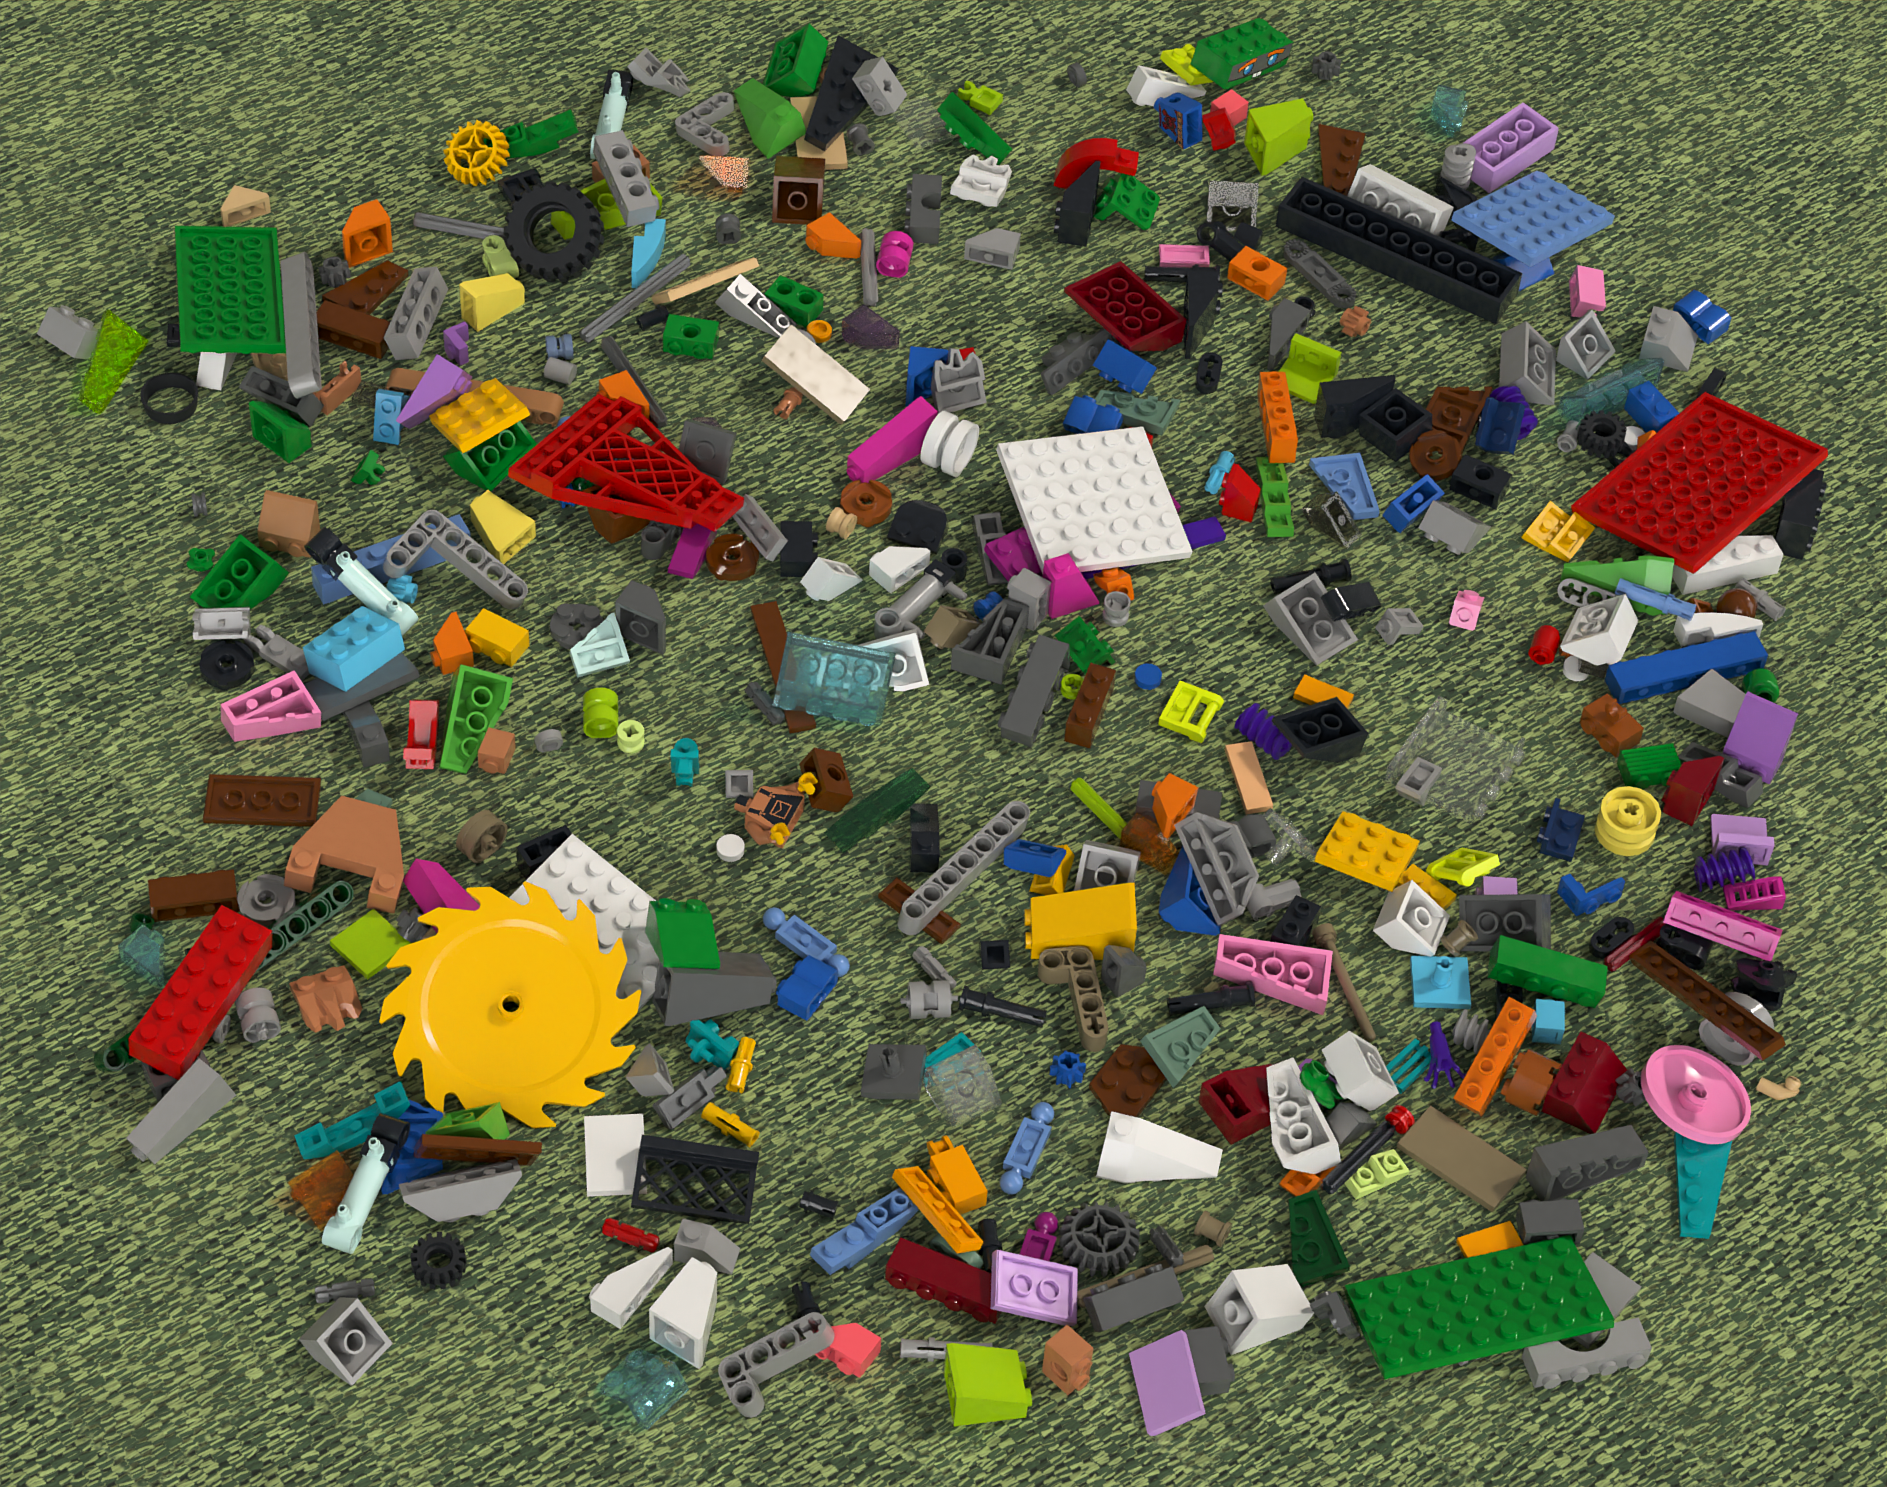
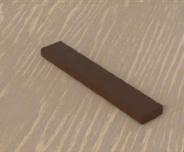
[750,601,816,734]

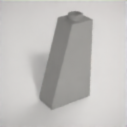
[1673,669,1746,738]
[126,1058,236,1164]

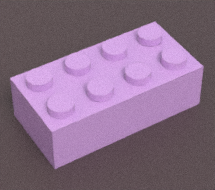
[1463,103,1559,193]

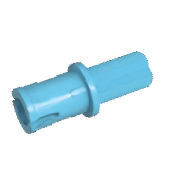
[1204,451,1235,494]

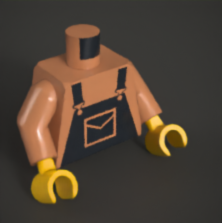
[734,772,818,849]

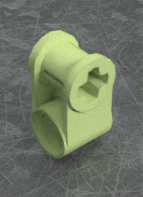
[482,235,519,278]

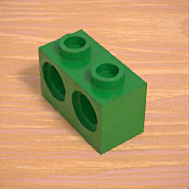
[765,275,824,328]

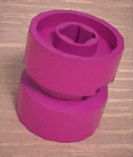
[876,231,914,278]

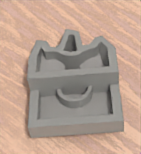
[627,48,691,97]
[931,348,987,414]

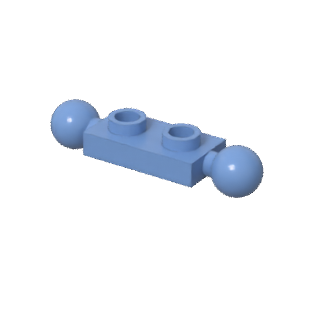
[763,907,850,977]
[1000,1102,1054,1194]

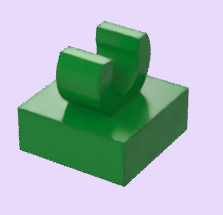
[351,450,385,485]

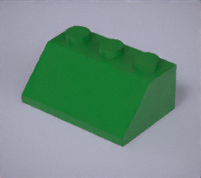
[763,23,829,97]
[443,421,537,491]

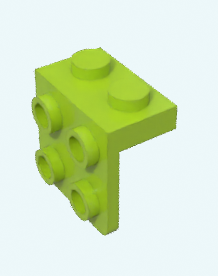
[1279,333,1342,404]

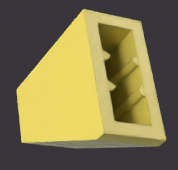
[459,273,525,332]
[470,490,536,564]

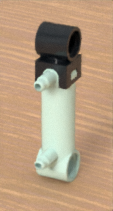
[590,69,634,159]
[304,527,419,636]
[322,1113,410,1254]

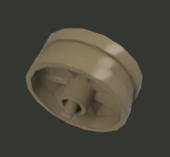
[456,810,507,863]

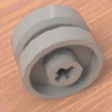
[1699,992,1774,1066]

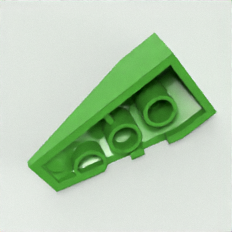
[1560,555,1674,616]
[439,664,513,774]

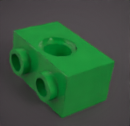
[663,314,719,359]

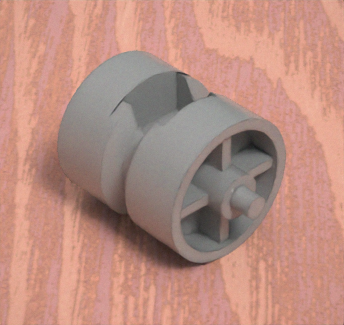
[900,980,958,1019]
[235,988,281,1043]

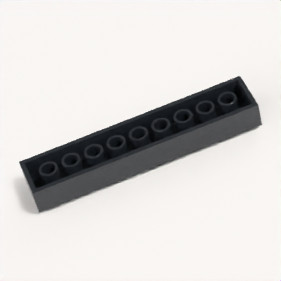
[1276,176,1522,324]

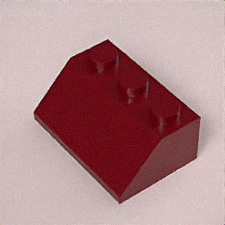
[1541,1031,1627,1134]

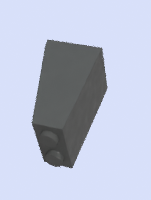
[652,952,777,1026]

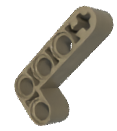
[1038,946,1108,1052]

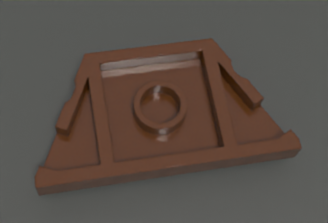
[1426,386,1492,453]
[1089,1044,1167,1117]

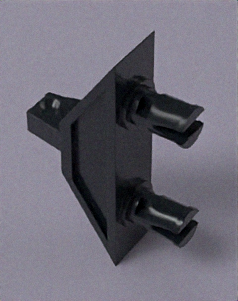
[1433,175,1479,252]

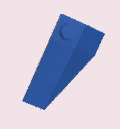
[1159,846,1221,936]

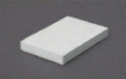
[584,1114,647,1197]

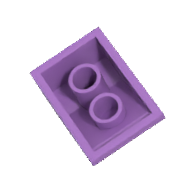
[396,354,472,429]
[1723,692,1798,785]

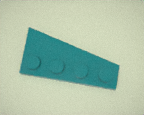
[1674,1132,1732,1239]

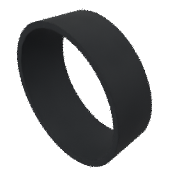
[140,373,198,424]

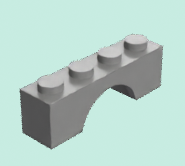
[1522,1317,1652,1389]

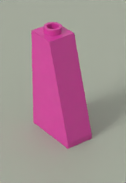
[847,396,938,483]
[403,859,480,934]

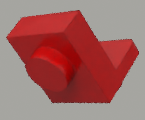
[1202,107,1236,151]

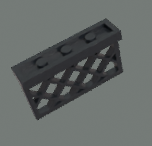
[631,1134,759,1224]

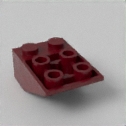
[1199,1064,1272,1145]

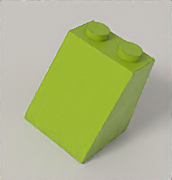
[1244,98,1313,176]
[944,1343,1032,1426]

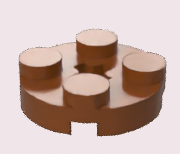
[840,480,892,527]

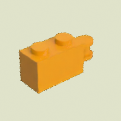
[927,1135,988,1215]

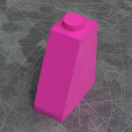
[1043,553,1099,619]

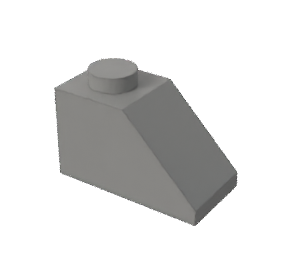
[964,228,1021,270]
[674,1219,740,1275]

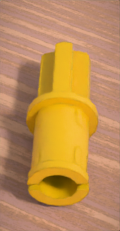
[725,1037,756,1093]

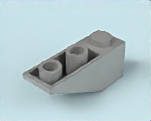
[715,274,797,338]

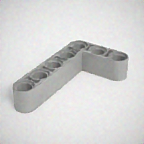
[383,510,528,609]

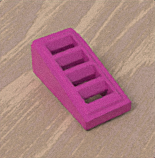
[1723,876,1786,911]

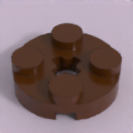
[1409,430,1462,481]
[706,534,759,581]

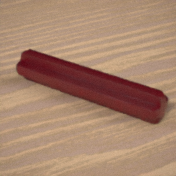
[1603,916,1666,972]

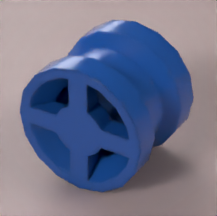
[973,591,1003,621]

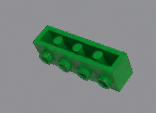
[1487,935,1608,1008]

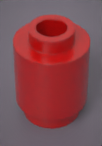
[1528,625,1560,665]

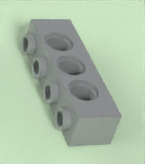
[593,130,659,227]
[384,266,448,360]

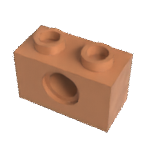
[1042,1325,1093,1395]

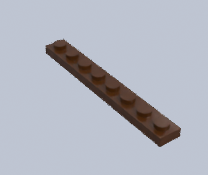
[1629,941,1786,1061]

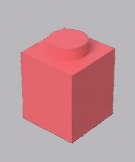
[1210,89,1249,126]

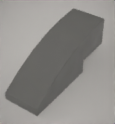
[972,512,1009,586]
[1679,742,1763,808]

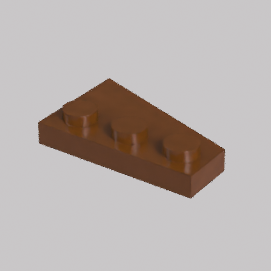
[322,260,409,315]

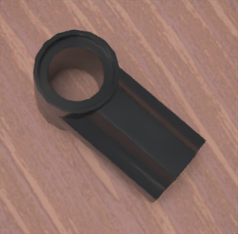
[1197,221,1247,261]

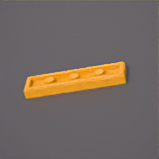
[892,1166,983,1253]

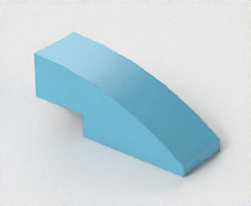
[631,219,666,288]

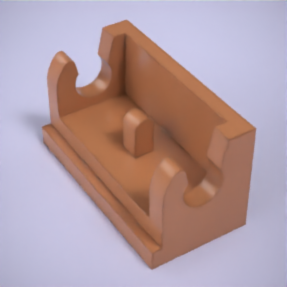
[313,361,362,415]

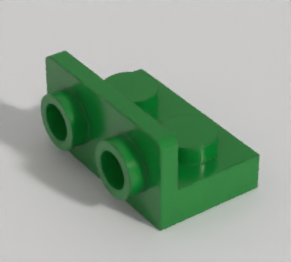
[1054,616,1115,675]

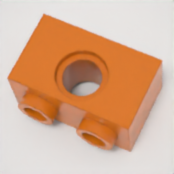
[1227,246,1287,301]

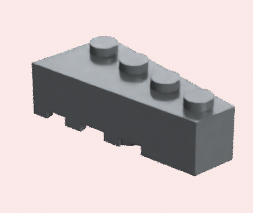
[998,635,1070,747]
[1525,1125,1649,1201]

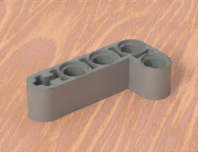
[718,1312,835,1418]

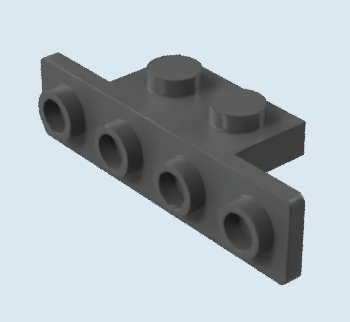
[1041,328,1120,395]

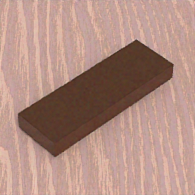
[878,878,961,944]

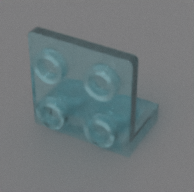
[596,1348,689,1430]

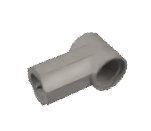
[1246,879,1302,921]

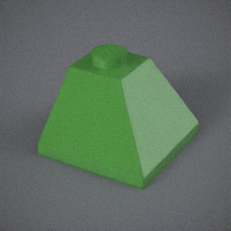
[425,1102,510,1140]

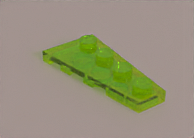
[78,309,148,414]

